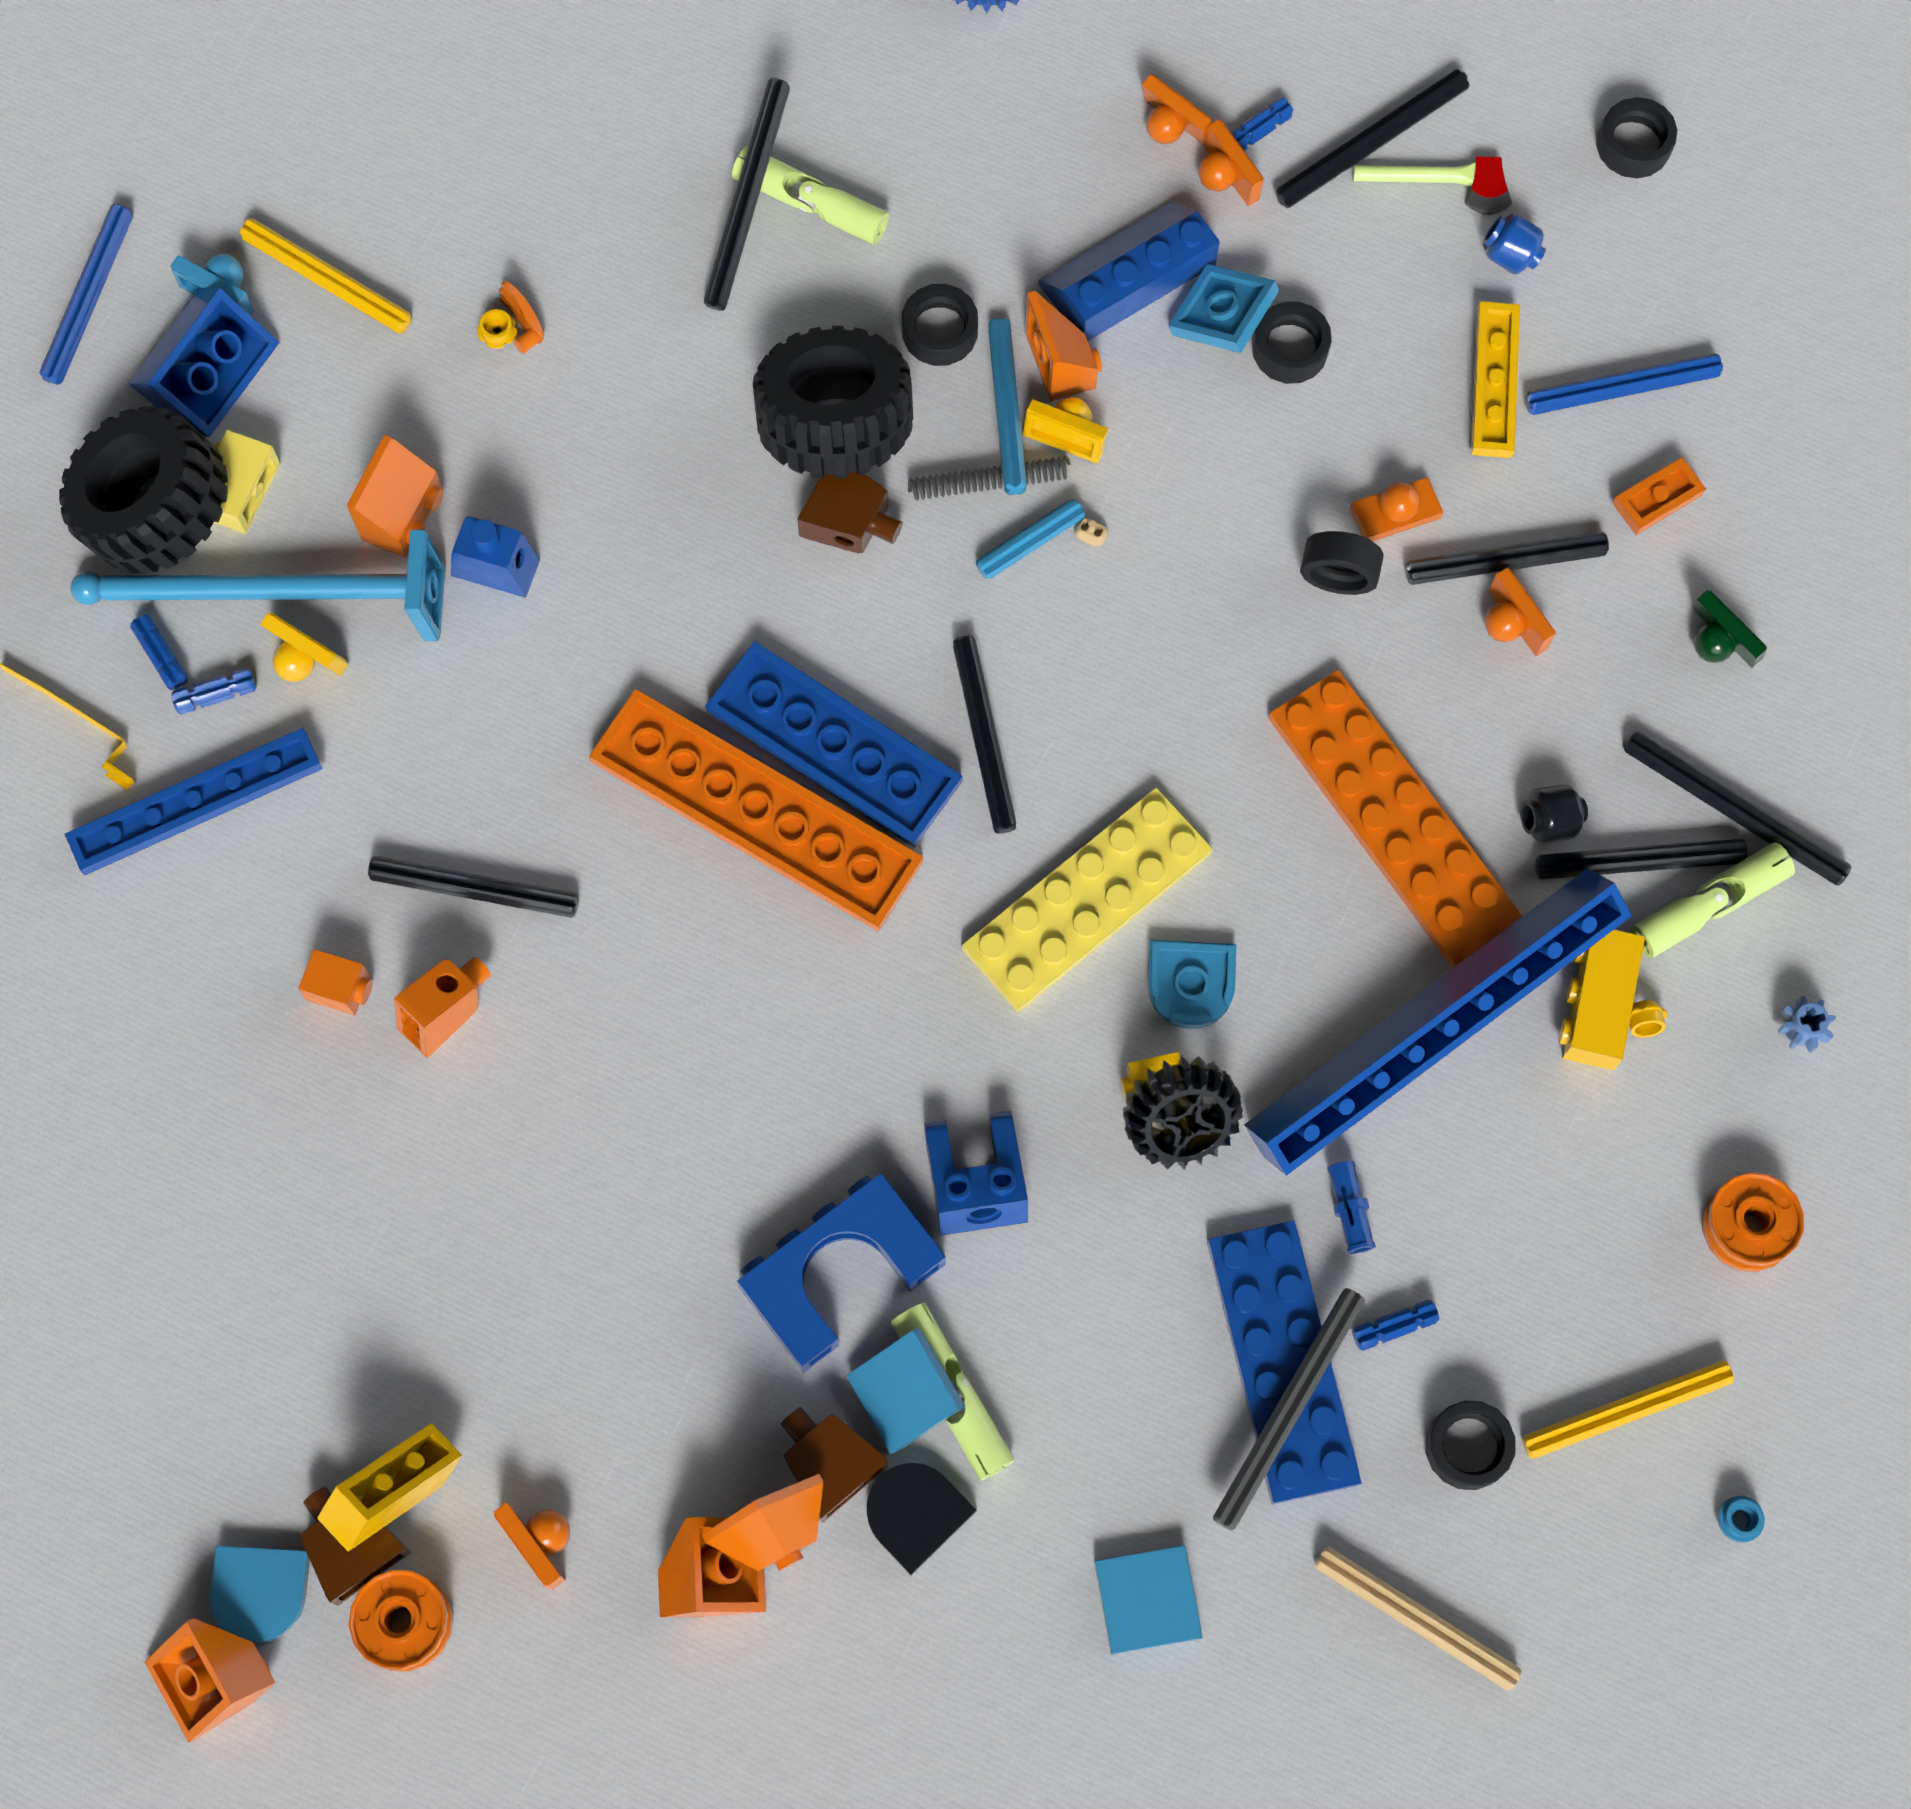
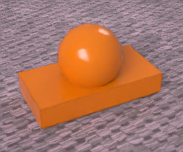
[1142,74,1212,145]
[1198,119,1264,206]
[1350,477,1444,541]
[1485,568,1556,656]
[493,1502,570,1590]

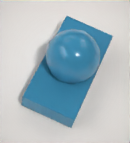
[170,253,254,316]

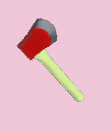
[1353,156,1512,215]

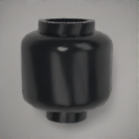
[1520,785,1588,843]

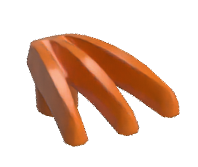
[498,281,544,354]

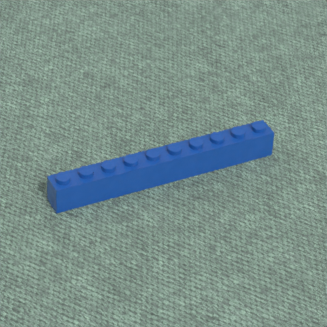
[1244,869,1632,1176]

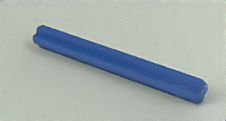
[39,204,133,385]
[1525,353,1723,415]

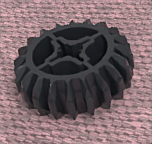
[1123,1056,1243,1170]

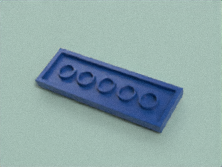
[705,641,963,848]
[1207,1220,1362,1505]

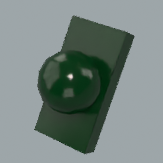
[1693,590,1767,668]

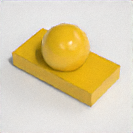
[1022,397,1109,464]
[260,612,348,682]

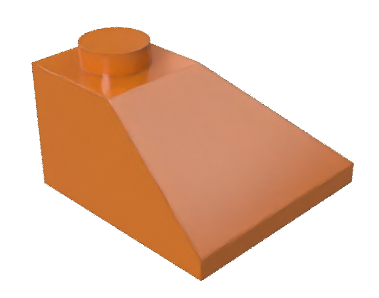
[1025,291,1102,401]
[702,1474,823,1571]
[658,1517,766,1618]
[144,1618,276,1743]

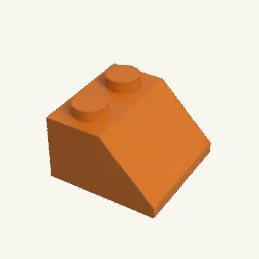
[347,434,443,558]

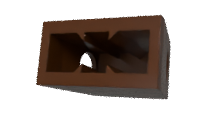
[797,472,903,554]
[780,1407,888,1523]
[300,1487,411,1606]

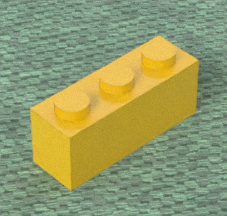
[1558,930,1645,1070]
[317,1423,462,1552]

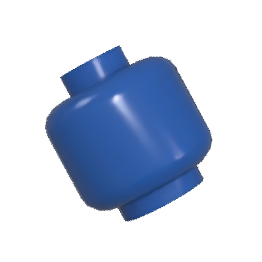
[1483,213,1546,274]

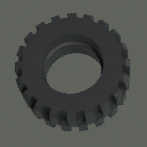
[753,326,914,479]
[59,406,228,574]

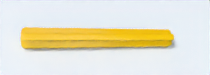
[240,219,412,333]
[1522,1360,1734,1459]

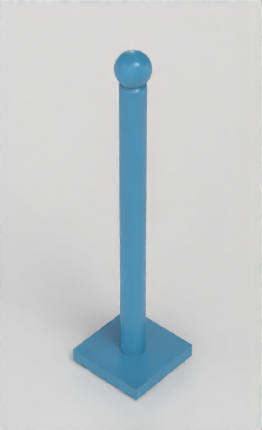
[70,530,446,641]

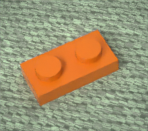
[1612,457,1706,535]

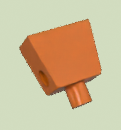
[394,957,491,1058]

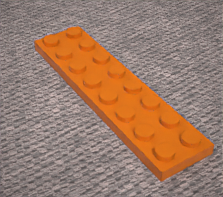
[1268,670,1522,969]
[589,689,923,932]

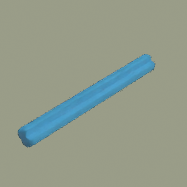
[988,318,1027,495]

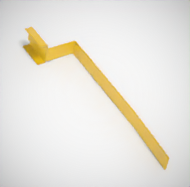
[0,663,135,790]

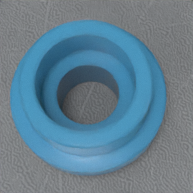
[1717,1496,1765,1543]

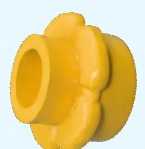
[477,309,517,349]
[1629,1000,1668,1038]

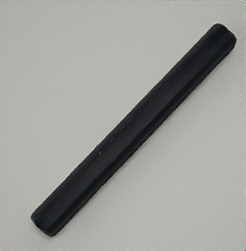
[1405,532,1609,585]
[953,635,1016,834]
[1535,838,1747,880]
[368,856,579,918]

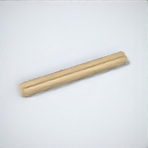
[1315,1547,1522,1690]

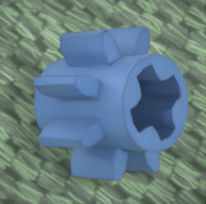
[1778,996,1836,1053]

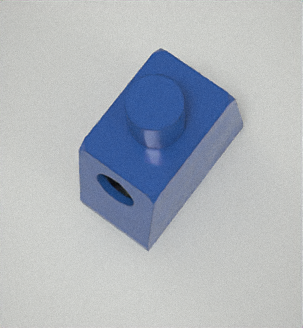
[451,516,540,598]

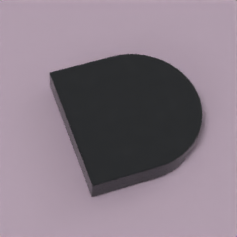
[867,1463,977,1576]

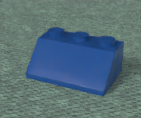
[128,288,280,437]

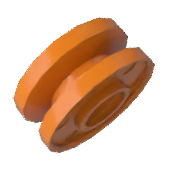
[1702,1173,1804,1272]
[349,1570,453,1672]

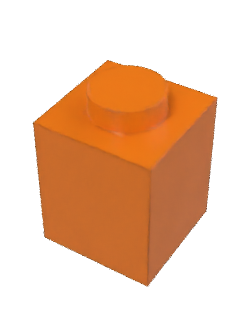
[298,949,372,1016]

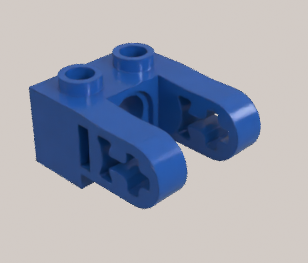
[924,1111,1028,1236]

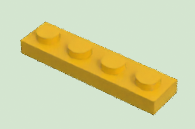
[1471,301,1520,459]

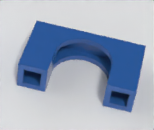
[737,1173,946,1373]

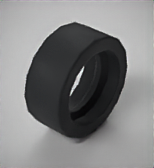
[1597,97,1678,179]
[902,284,978,366]
[1252,301,1332,384]
[1300,531,1384,595]
[1425,1400,1516,1490]

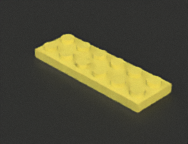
[962,788,1213,1013]

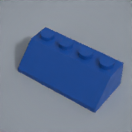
[1038,202,1220,341]

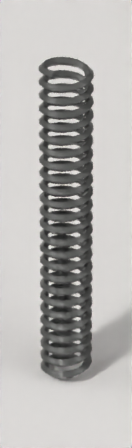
[908,456,1071,501]

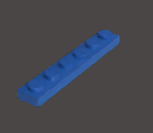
[64,728,323,876]

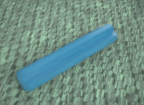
[975,499,1085,579]

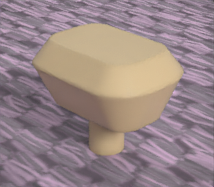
[1074,518,1108,546]

